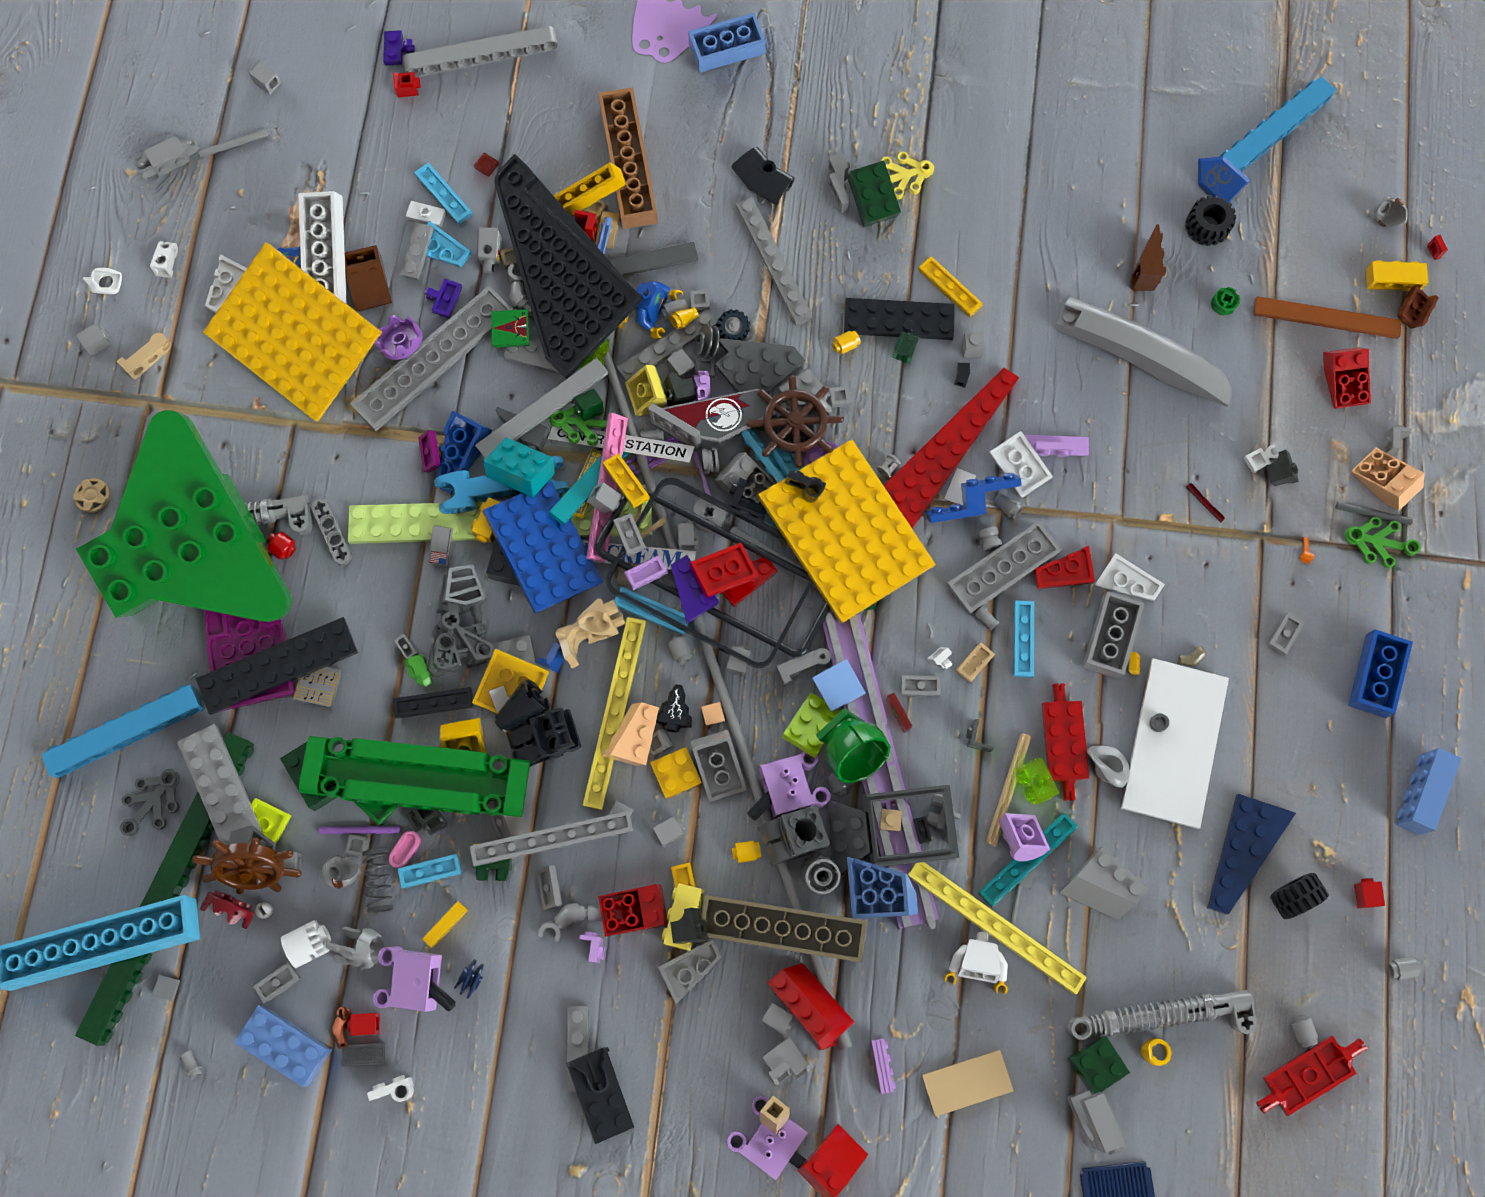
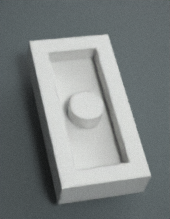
[406,201,446,228]

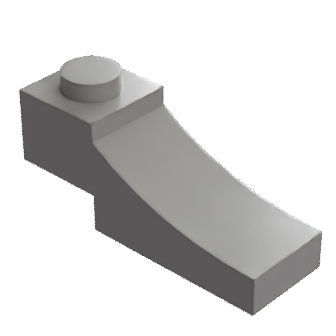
[828,153,850,213]

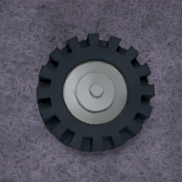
[716,309,750,341]

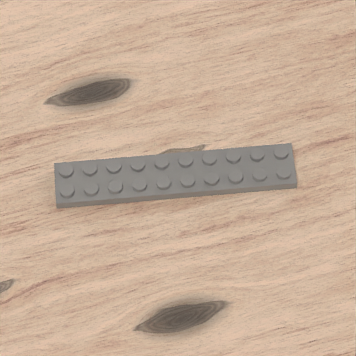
[350,286,513,431]

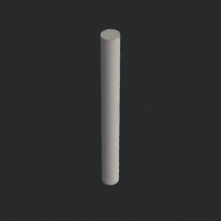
[198,129,269,158]

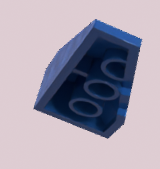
[436,411,492,495]

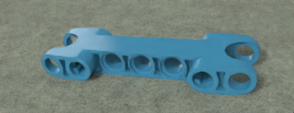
[434,456,570,514]

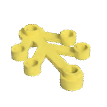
[881,152,934,200]

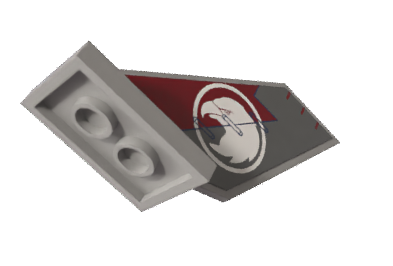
[648,389,789,451]

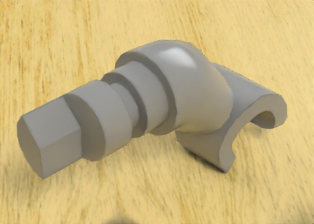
[507,264,535,322]
[538,903,602,942]

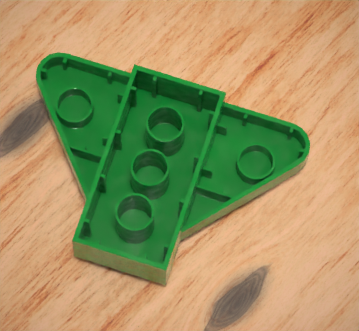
[76,410,292,622]

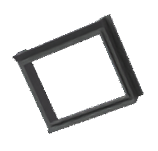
[862,785,959,867]

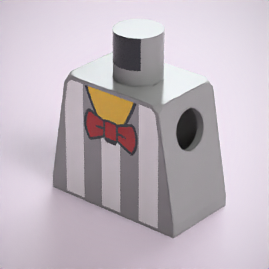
[478,227,503,274]

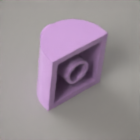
[999,813,1050,861]

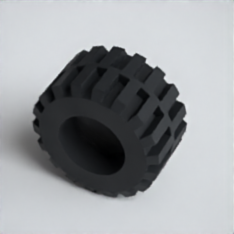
[1185,195,1236,246]
[1270,873,1329,919]

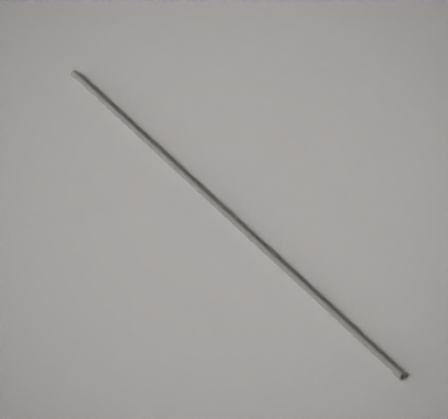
[598,341,852,1050]

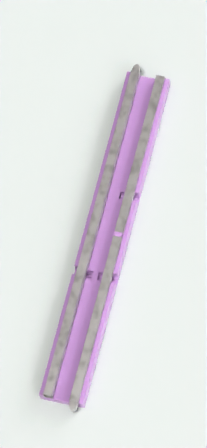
[822,612,939,929]

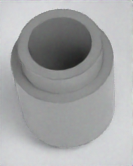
[661,299,689,322]
[668,634,693,665]
[1387,956,1422,980]
[1291,1015,1318,1047]

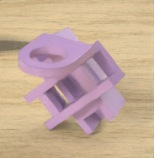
[693,371,710,402]

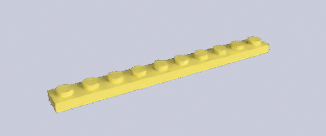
[583,617,646,811]
[907,862,1087,995]

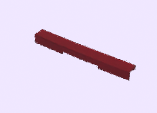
[1186,483,1225,523]

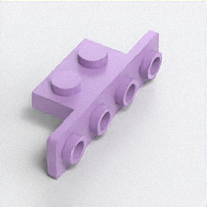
[1024,435,1089,457]

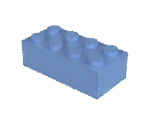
[688,12,766,73]
[1396,748,1461,835]
[234,1005,333,1087]

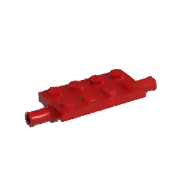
[1041,683,1090,801]
[1256,1036,1367,1116]

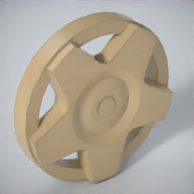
[73,478,111,513]

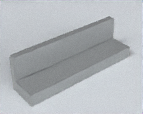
[487,762,529,839]

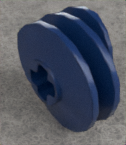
[454,959,484,999]

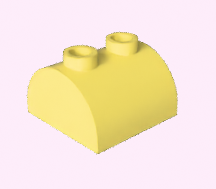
[625,365,667,416]

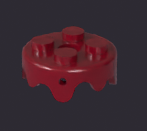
[200,890,255,929]

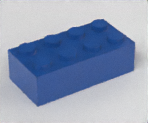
[1348,629,1413,718]

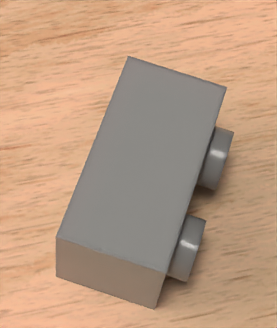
[394,634,418,659]

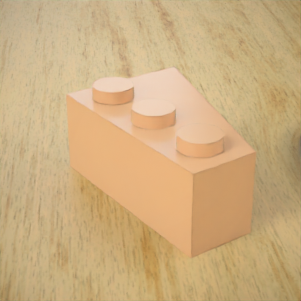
[601,702,659,766]

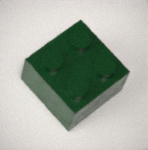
[1067,1036,1130,1095]

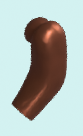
[332,1007,352,1049]

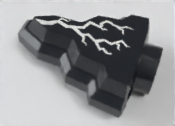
[656,684,692,733]

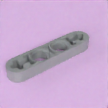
[311,498,352,566]

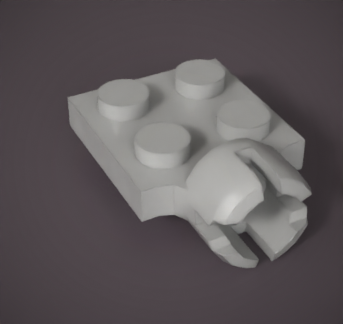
[779,369,832,417]

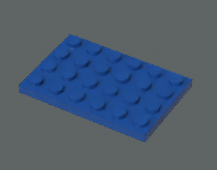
[482,481,603,614]

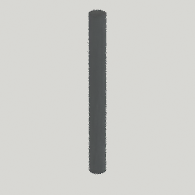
[1335,502,1413,525]

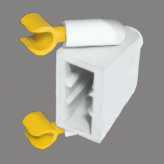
[944,932,1008,994]

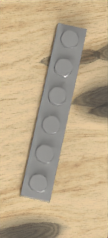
[617,309,717,382]

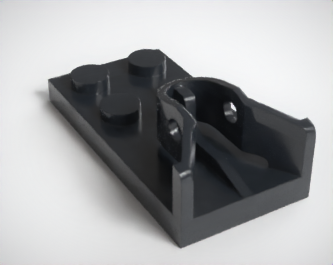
[566,1047,634,1144]

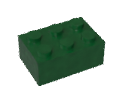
[847,160,901,228]
[280,742,337,811]

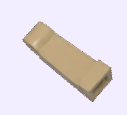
[116,333,171,380]

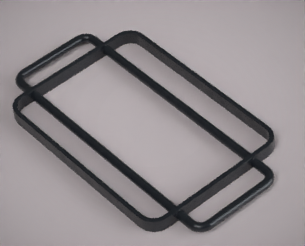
[595,477,830,669]

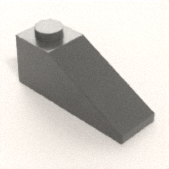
[496,407,550,452]

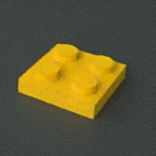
[650,747,702,799]

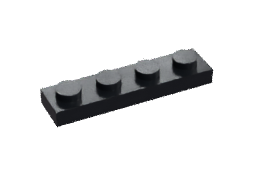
[393,687,474,719]

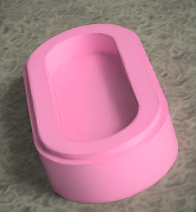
[389,831,421,869]

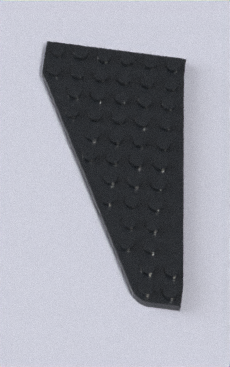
[494,153,644,379]

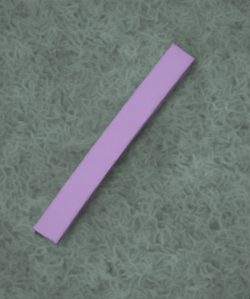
[693,451,711,496]

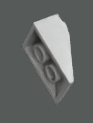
[690,729,747,802]

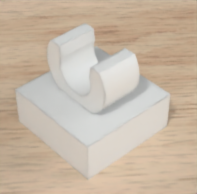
[927,647,952,669]

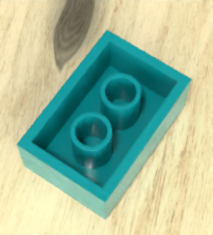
[483,437,555,497]

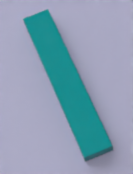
[549,452,629,526]
[978,813,1079,908]

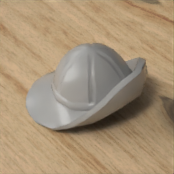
[1087,746,1130,787]

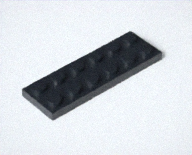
[844,298,954,340]

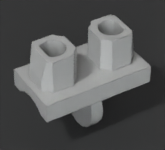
[926,794,961,831]

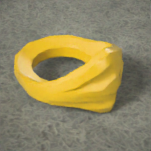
[1140,1038,1172,1066]

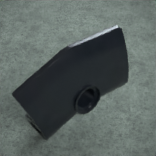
[731,147,795,205]

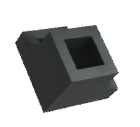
[664,372,697,407]
[1266,450,1299,486]
[406,808,448,835]
[670,908,708,944]

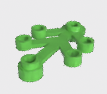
[549,406,608,446]
[1344,517,1421,569]

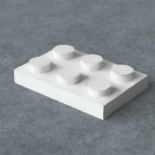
[989,431,1053,499]

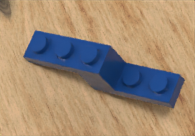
[926,473,1022,523]

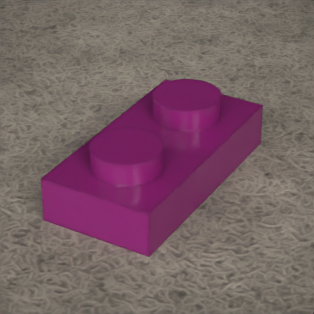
[418,430,441,473]

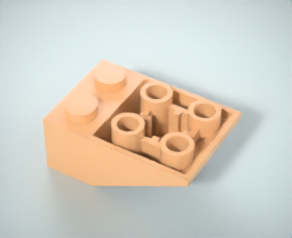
[1351,448,1424,511]

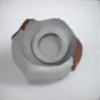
[1374,196,1408,228]
[321,855,362,889]

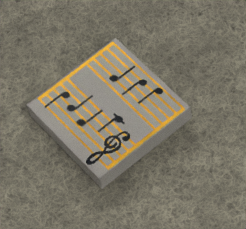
[293,667,342,708]

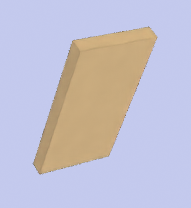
[921,1050,1014,1117]

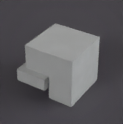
[763,1037,811,1086]

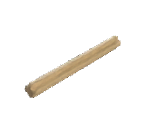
[986,733,1031,846]

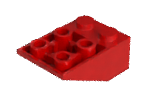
[1323,347,1371,409]
[598,884,668,937]

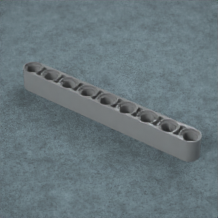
[403,26,558,77]

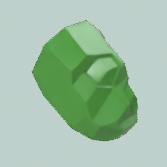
[404,655,432,687]

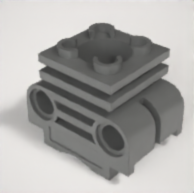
[757,805,830,866]

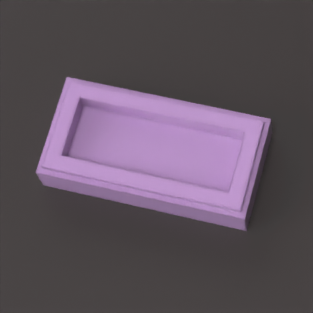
[624,555,668,591]

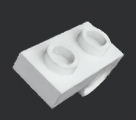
[367,1075,414,1102]

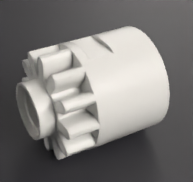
[281,920,331,968]

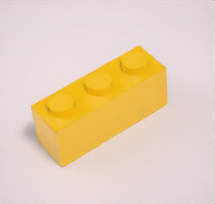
[1365,260,1429,291]

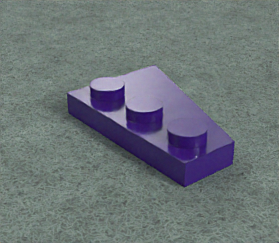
[671,555,719,624]

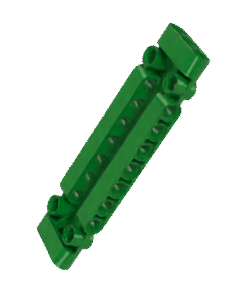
[299,736,530,817]

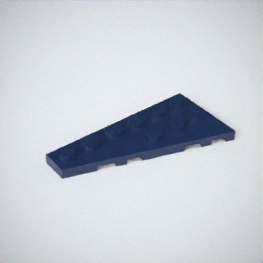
[1207,794,1296,915]

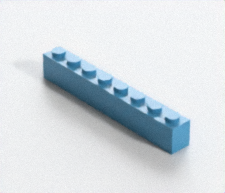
[1219,76,1336,172]
[41,685,205,778]

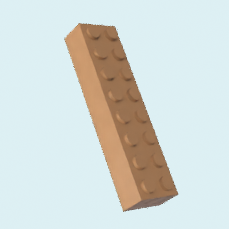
[598,87,658,229]

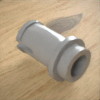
[641,428,665,441]
[975,606,999,630]
[179,1051,202,1080]

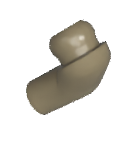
[1178,646,1206,666]

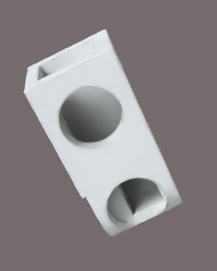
[150,241,178,278]

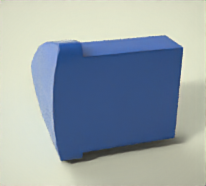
[536,642,564,673]

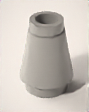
[994,493,1023,519]

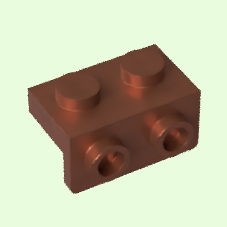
[1397,286,1439,329]

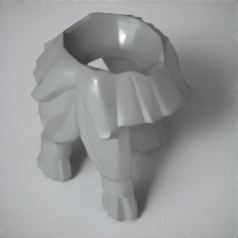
[326,926,385,970]

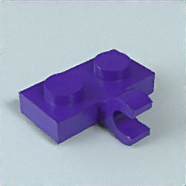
[383,30,415,66]
[425,278,462,319]

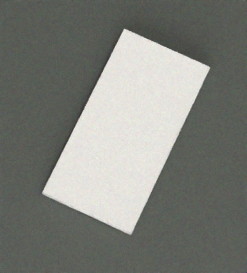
[1121,658,1229,829]

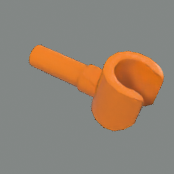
[1300,537,1314,564]

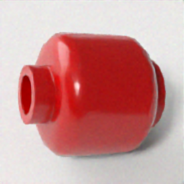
[267,532,296,560]

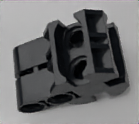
[506,708,582,767]

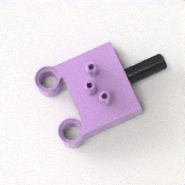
[727,1095,808,1180]

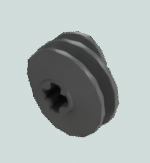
[694,324,720,358]

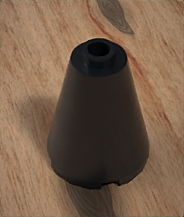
[495,679,551,731]

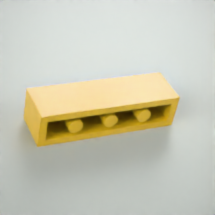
[554,162,626,216]

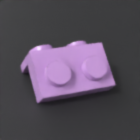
[579,932,606,964]

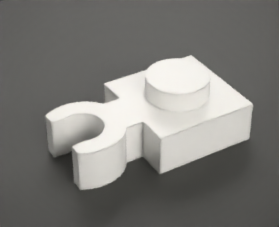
[1243,445,1279,474]

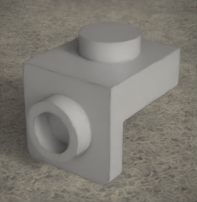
[1384,425,1411,455]

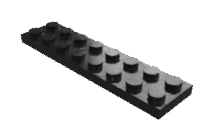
[196,617,359,715]

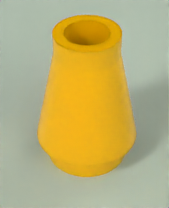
[670,307,699,329]

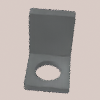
[966,718,994,752]

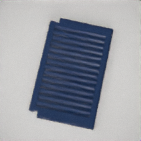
[1080,1161,1155,1197]

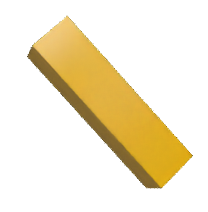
[422,901,469,948]

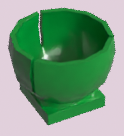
[816,708,891,783]

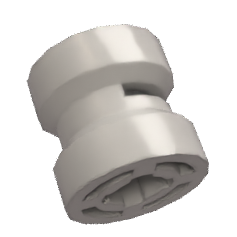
[979,526,1002,551]

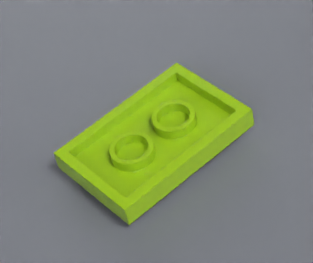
[782,693,841,758]

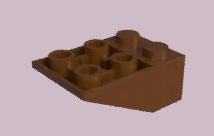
[1131,224,1166,291]
[345,245,392,312]

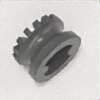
[1149,713,1169,732]

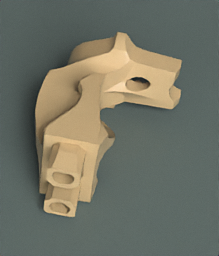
[555,598,626,669]

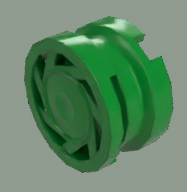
[1211,287,1240,315]

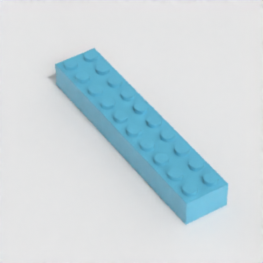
[0,895,200,991]

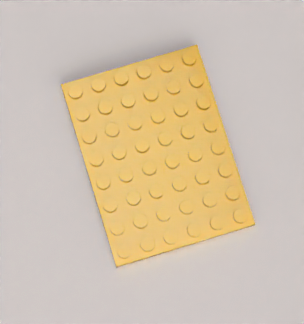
[203,242,382,422]
[757,439,936,624]

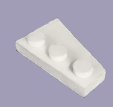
[205,254,247,313]
[1094,553,1165,601]

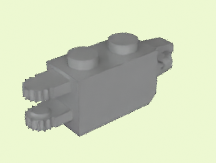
[136,137,200,178]

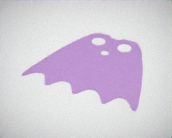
[632,0,717,63]

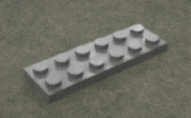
[947,521,1062,615]
[177,724,263,845]

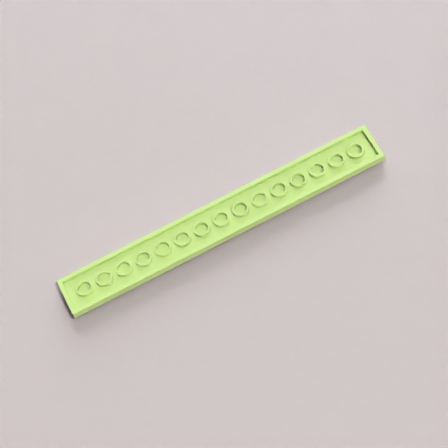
[348,499,652,544]

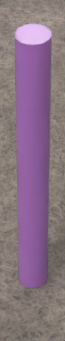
[319,825,401,834]

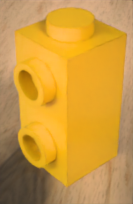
[471,497,500,544]

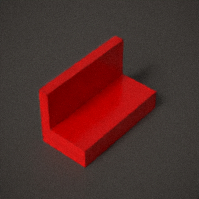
[574,210,599,245]

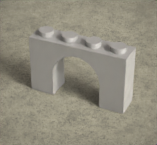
[1066,1089,1126,1155]

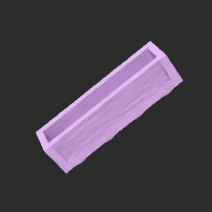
[871,1039,896,1094]

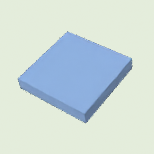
[812,659,866,712]

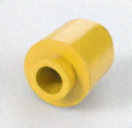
[832,331,860,355]
[732,840,761,863]

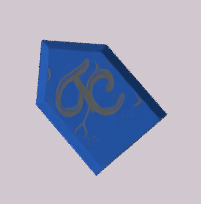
[1198,156,1251,203]

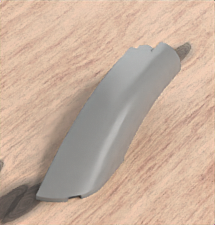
[1056,297,1231,407]

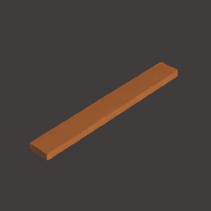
[1253,296,1402,339]

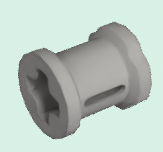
[877,453,901,478]

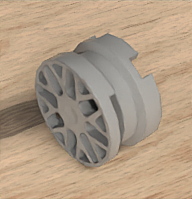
[702,447,719,475]

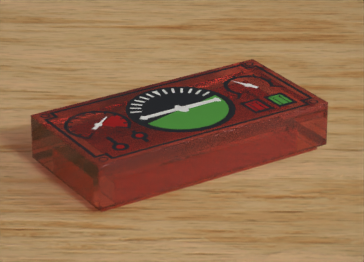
[886,693,912,733]

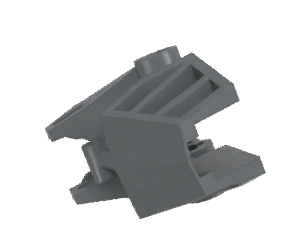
[427,564,494,677]

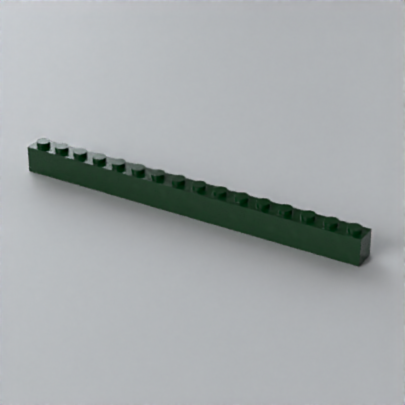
[75,732,254,1046]

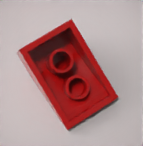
[797,1124,868,1197]

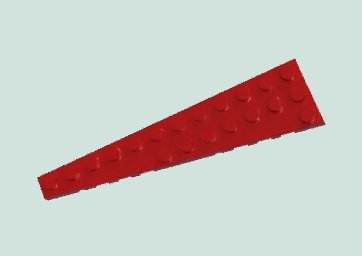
[883,368,1019,529]

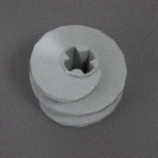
[692,499,726,533]

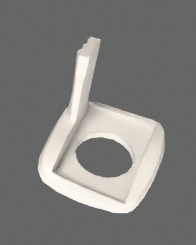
[83,268,122,294]

